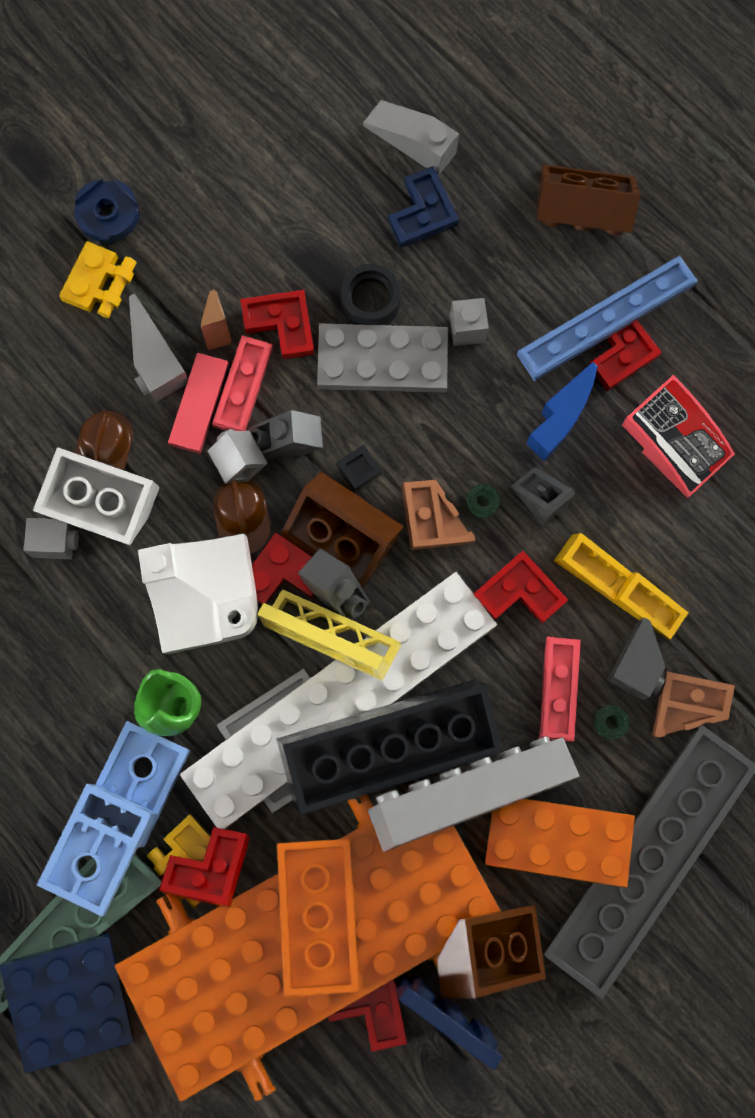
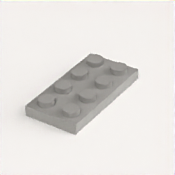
[317,324,448,393]

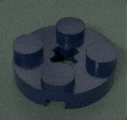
[74,179,140,245]

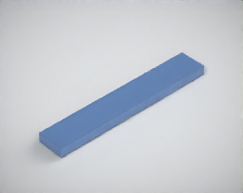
[517,255,698,381]

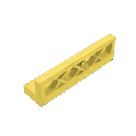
[257,589,402,681]

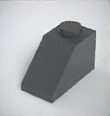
[606,617,665,700]

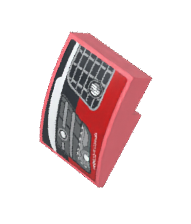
[622,375,735,498]

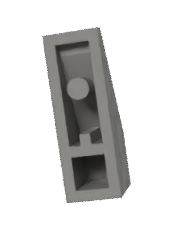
[363,100,459,176]
[129,293,188,402]

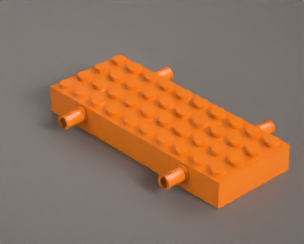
[114,794,501,1102]

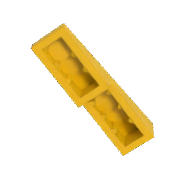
[554,533,689,640]

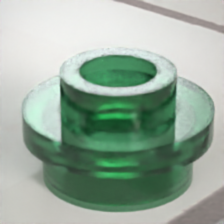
[466,484,500,517]
[594,705,629,740]

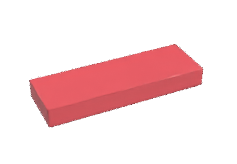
[212,335,273,431]
[168,353,229,454]
[538,637,581,742]

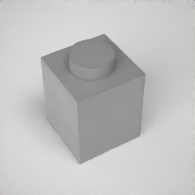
[449,298,489,346]
[208,429,268,484]
[23,518,79,559]

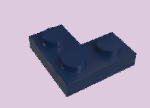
[388,166,459,248]

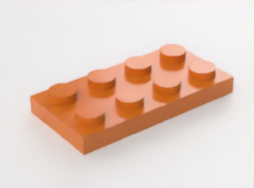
[485,799,635,888]
[277,839,359,997]

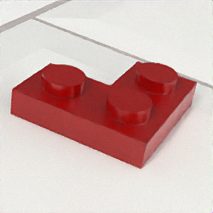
[240,290,314,359]
[589,321,662,391]
[252,532,314,605]
[473,551,568,624]
[159,827,250,908]
[328,979,407,1052]

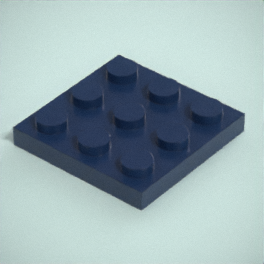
[0,933,134,1073]
[396,974,503,1070]

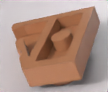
[401,480,475,550]
[652,671,735,737]

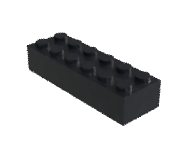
[276,680,503,815]

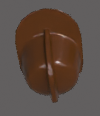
[75,411,133,470]
[213,480,270,555]

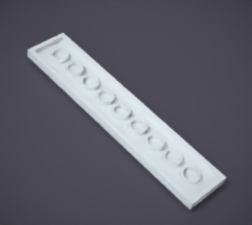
[179,572,497,829]

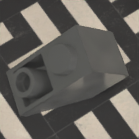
[248,410,323,459]
[298,548,371,621]

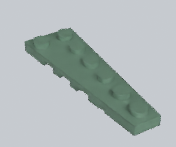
[0,854,162,1015]

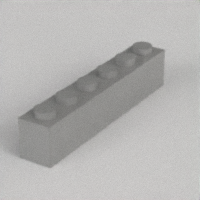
[368,736,580,852]

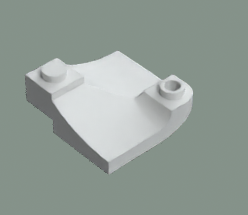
[138,534,258,654]

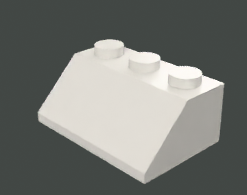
[33,447,160,545]

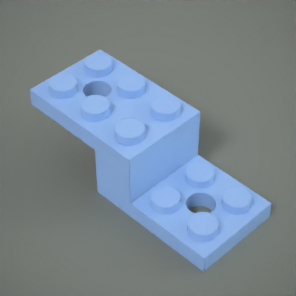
[37,721,191,917]

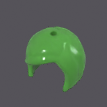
[134,669,201,736]

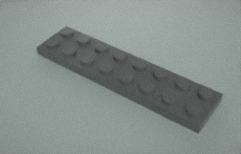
[542,725,755,999]

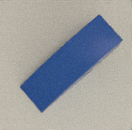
[526,362,598,462]

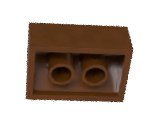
[536,164,640,235]
[280,472,404,589]
[437,905,546,998]

